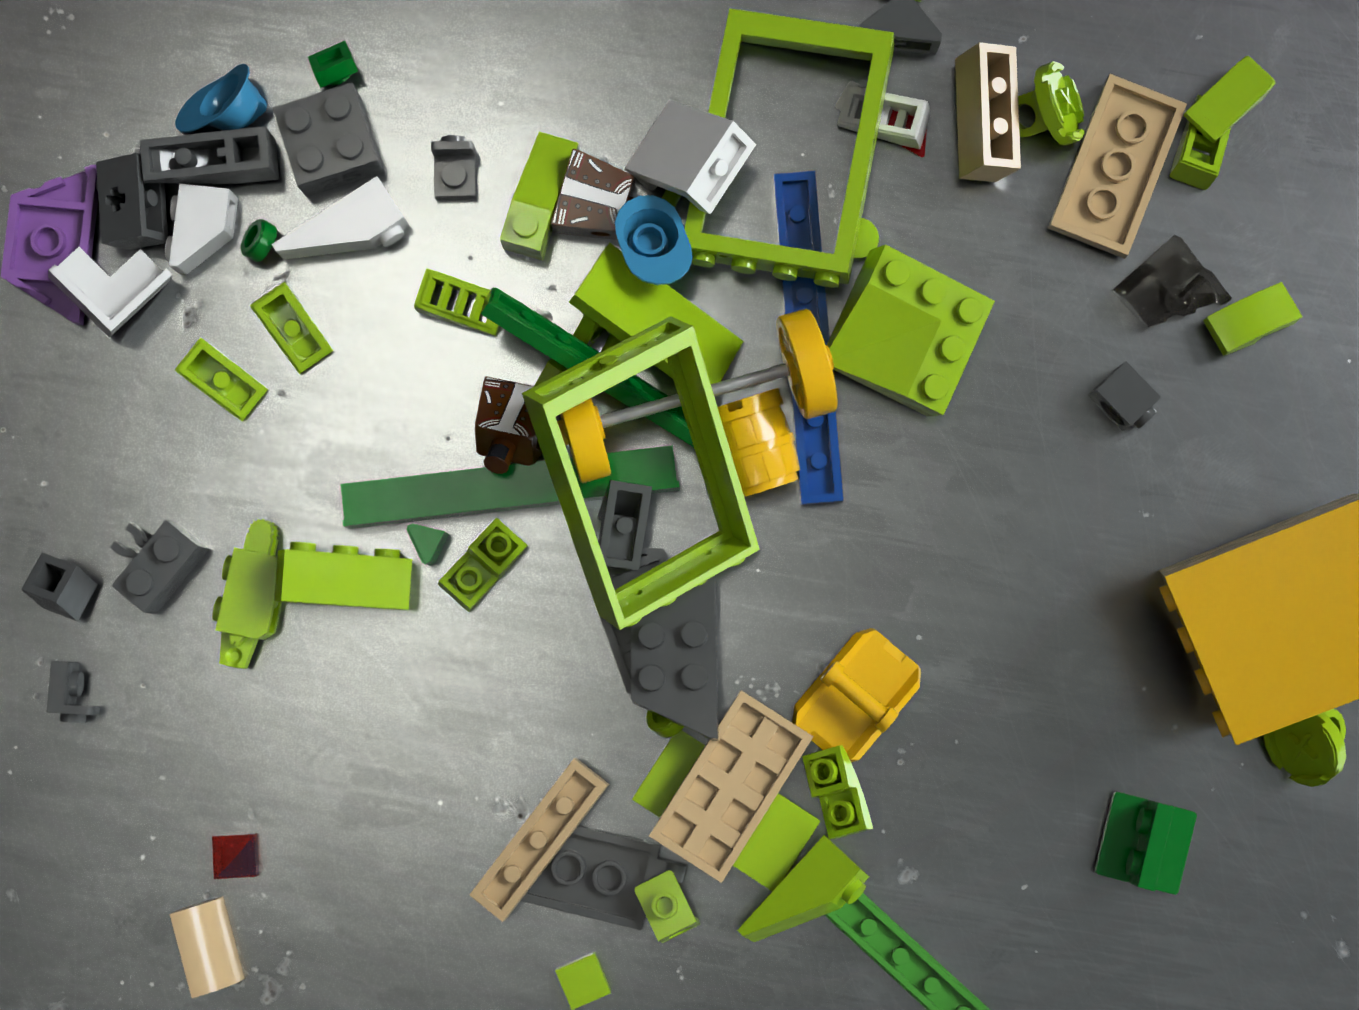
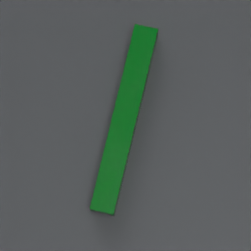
[340,445,680,529]

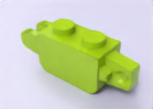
[212,519,282,669]

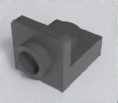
[431,135,477,200]
[46,661,100,723]

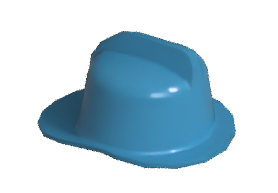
[175,64,267,133]
[615,195,693,285]

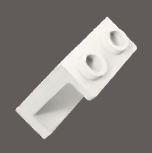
[625,100,756,214]

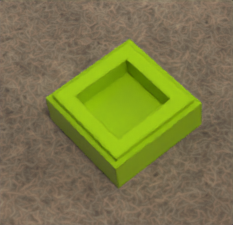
[555,952,611,1010]

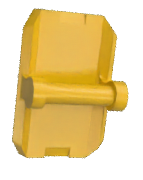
[792,628,921,762]

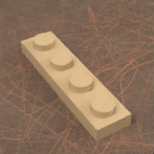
[470,758,610,922]

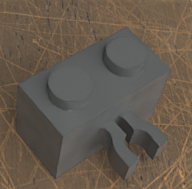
[109,520,210,614]

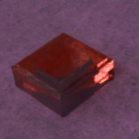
[212,833,259,879]

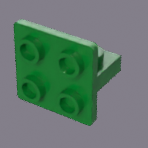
[1094,791,1197,895]

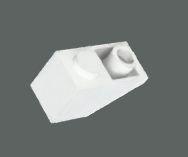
[165,183,238,274]

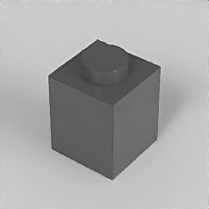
[21,553,98,621]

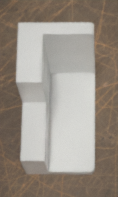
[48,247,173,338]

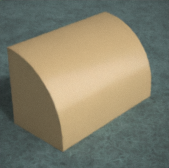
[170,896,245,998]

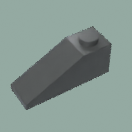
[140,126,279,184]

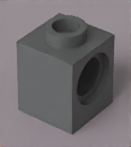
[1088,361,1161,431]

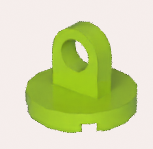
[1018,61,1085,146]
[1264,709,1346,787]

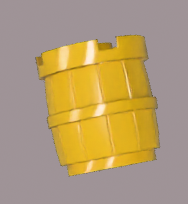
[718,388,800,497]

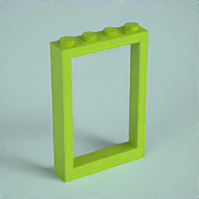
[684,8,894,288]
[522,316,760,630]

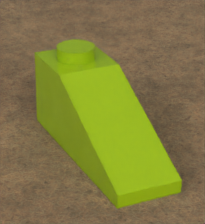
[500,131,579,261]
[737,835,870,942]

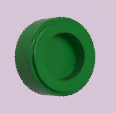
[240,219,277,262]

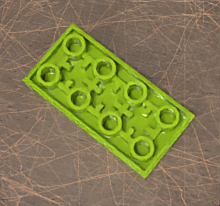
[569,242,744,384]
[632,730,820,891]

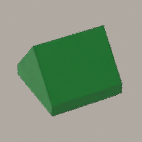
[406,523,449,566]

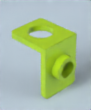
[634,870,700,943]

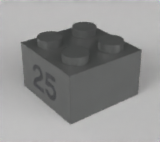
[272,82,384,197]

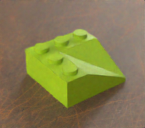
[827,244,995,416]

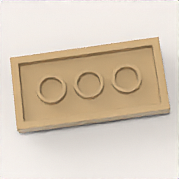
[1048,74,1187,259]

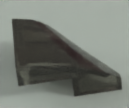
[1112,235,1232,327]

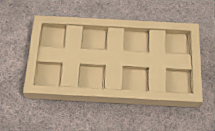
[649,690,814,883]

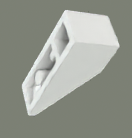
[271,176,410,260]

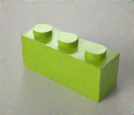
[274,542,412,610]

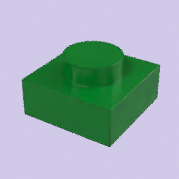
[308,40,358,88]

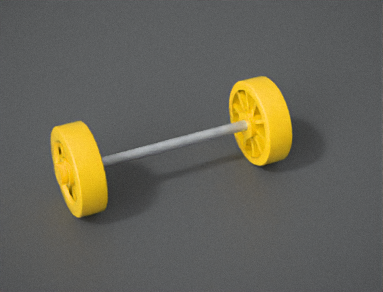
[557,308,838,483]

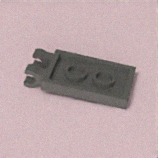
[521,825,688,930]

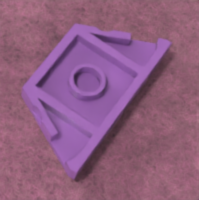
[0,165,99,325]

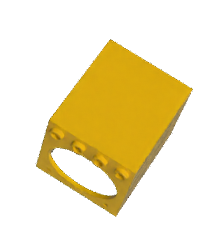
[1159,493,1359,745]

